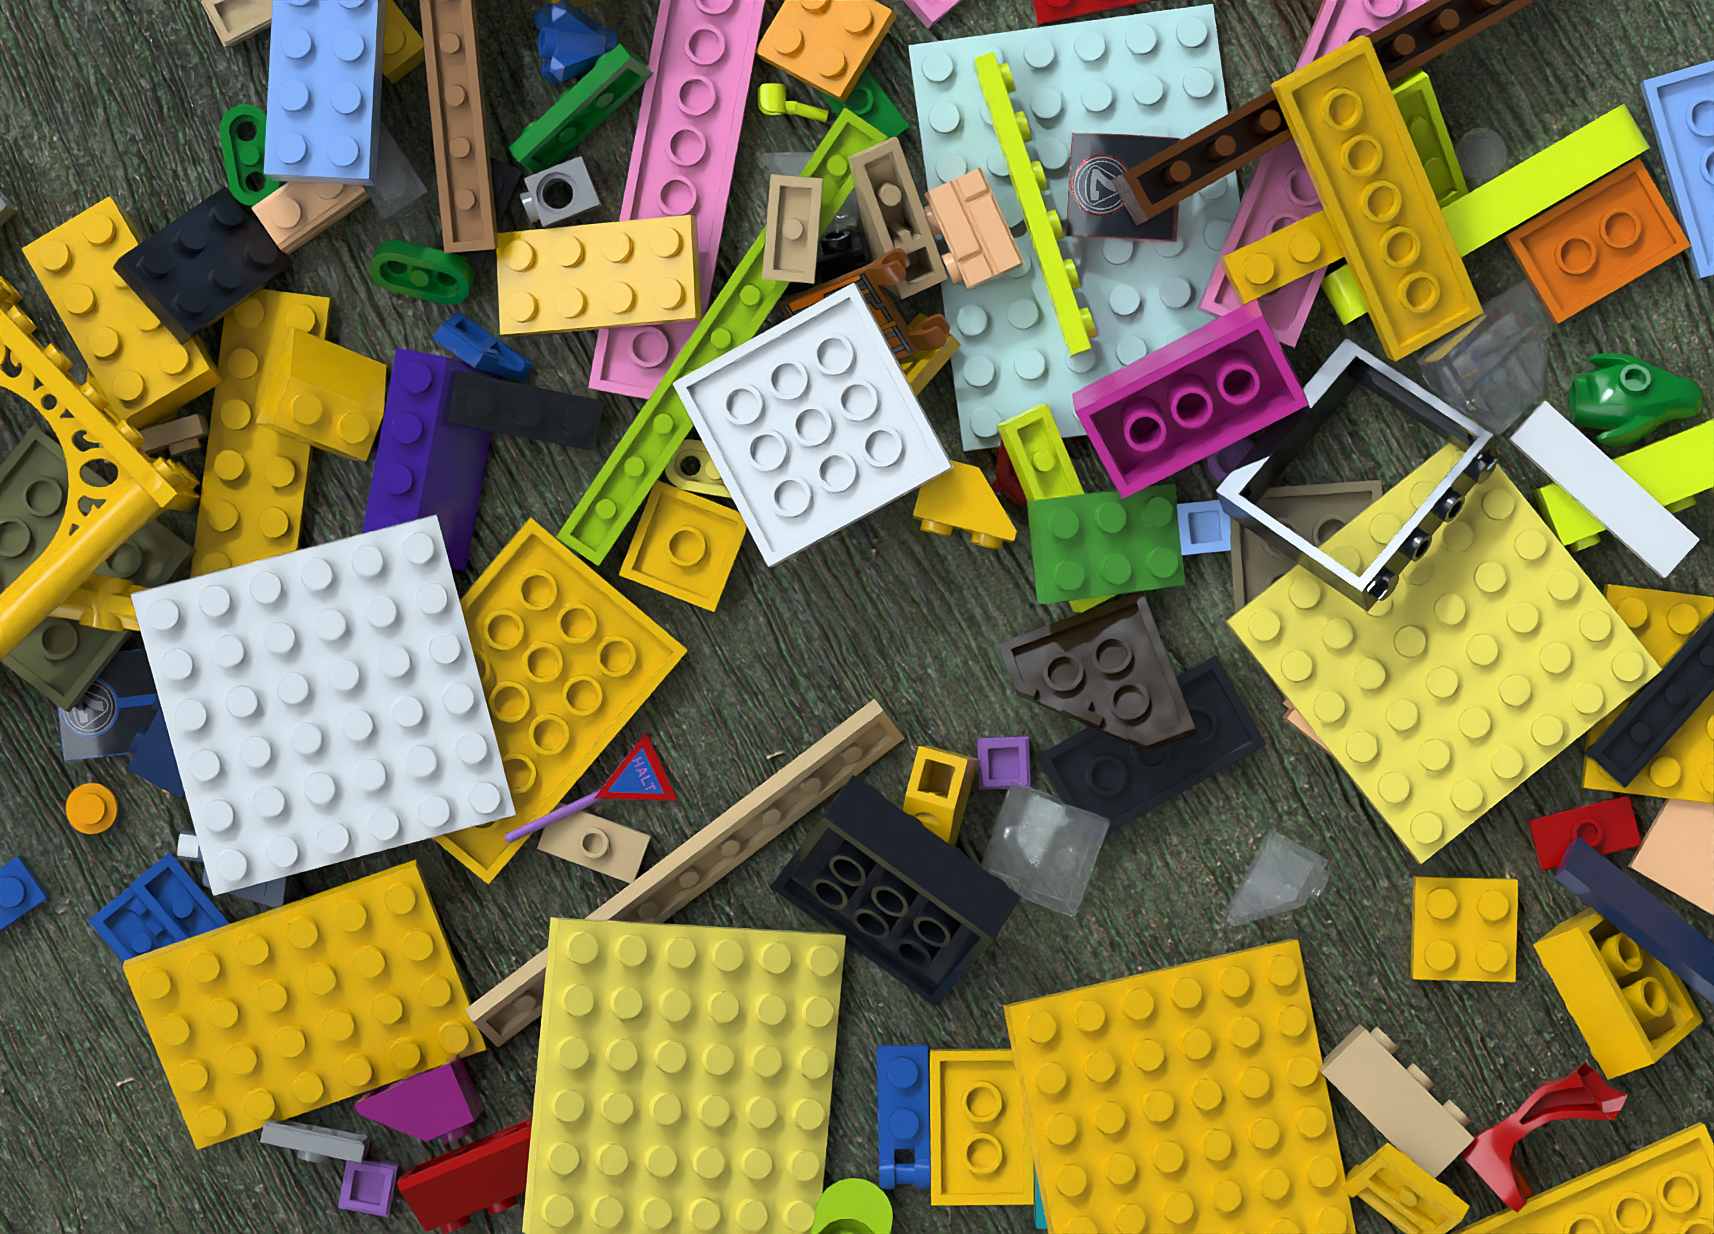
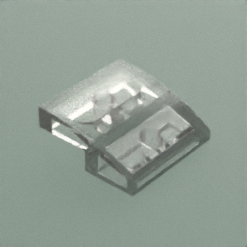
[980,781,1110,918]

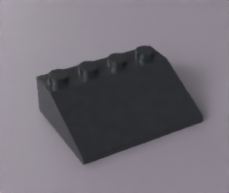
[770,775,1022,1007]

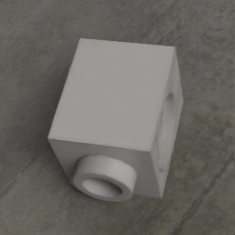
[520,156,603,229]

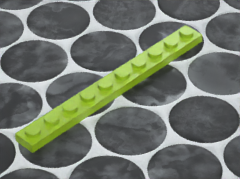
[556,108,888,566]

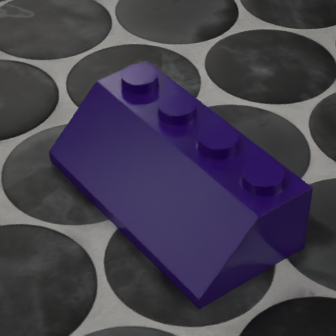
[362,348,503,571]

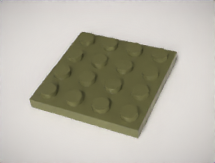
[0,425,197,713]

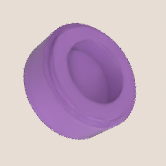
[1206,437,1254,483]

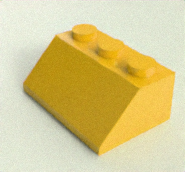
[1533,907,1704,1080]

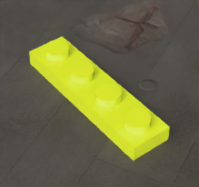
[996,404,1117,613]

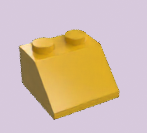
[256,327,387,461]

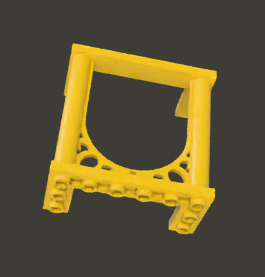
[0,276,201,662]

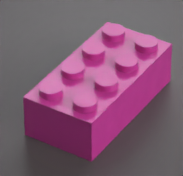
[1072,299,1309,499]

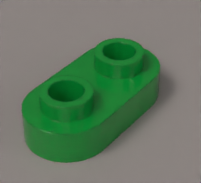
[219,104,283,208]
[370,240,474,305]

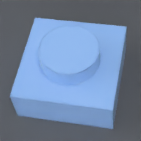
[1176,500,1231,556]

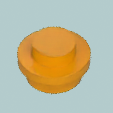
[66,783,118,834]

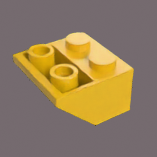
[912,460,1017,550]

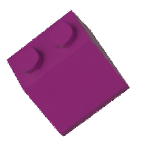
[354,1055,485,1144]

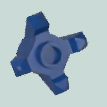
[534,0,617,84]

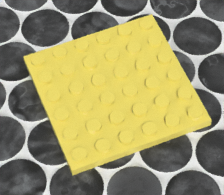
[1225,442,1662,864]
[522,917,846,1234]

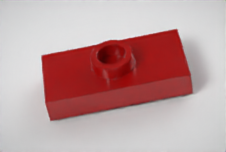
[1527,794,1642,870]

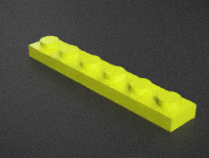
[973,52,1097,358]

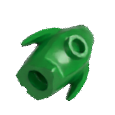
[1568,353,1703,447]

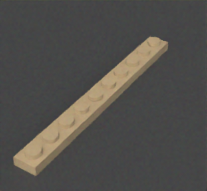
[465,699,905,1047]

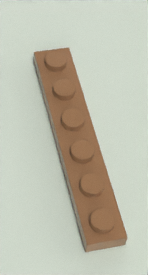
[419,0,499,253]

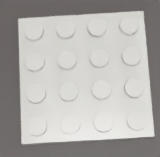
[673,283,954,567]

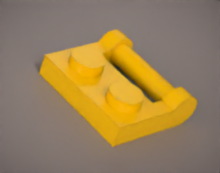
[1342,1143,1470,1234]

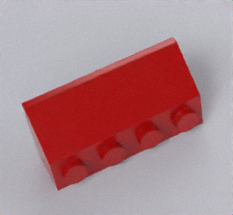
[397,1117,532,1234]

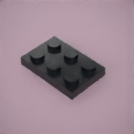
[113,187,293,345]

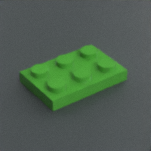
[1027,483,1185,604]

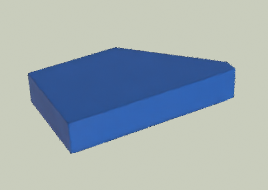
[433,312,534,382]

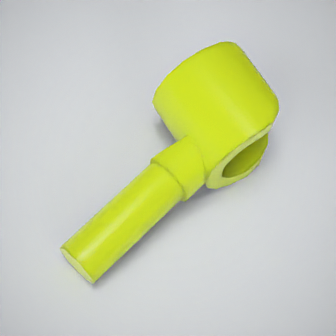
[758,83,828,123]

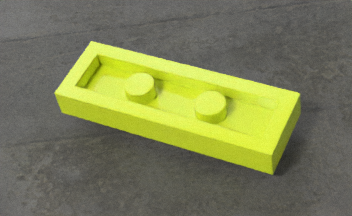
[1389,67,1469,209]

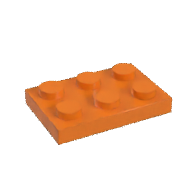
[1503,158,1691,325]

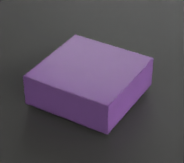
[977,736,1030,790]
[338,1158,400,1217]

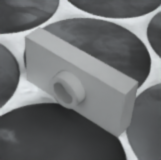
[260,1119,371,1163]

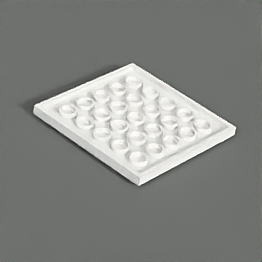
[131,514,516,896]

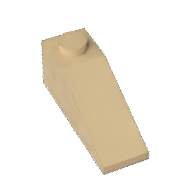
[848,137,948,299]

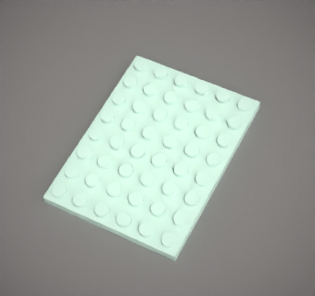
[908,4,1240,452]

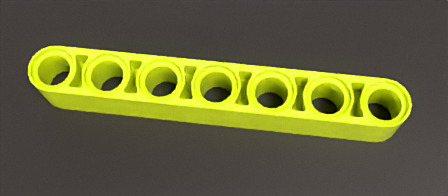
[1320,103,1650,325]

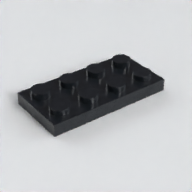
[1036,655,1266,845]

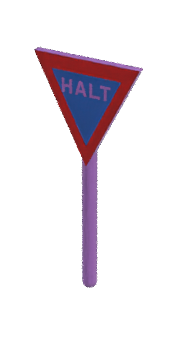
[505,732,678,843]

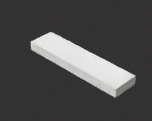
[1508,401,1700,578]

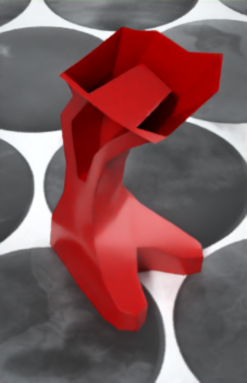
[1460,1061,1627,1213]

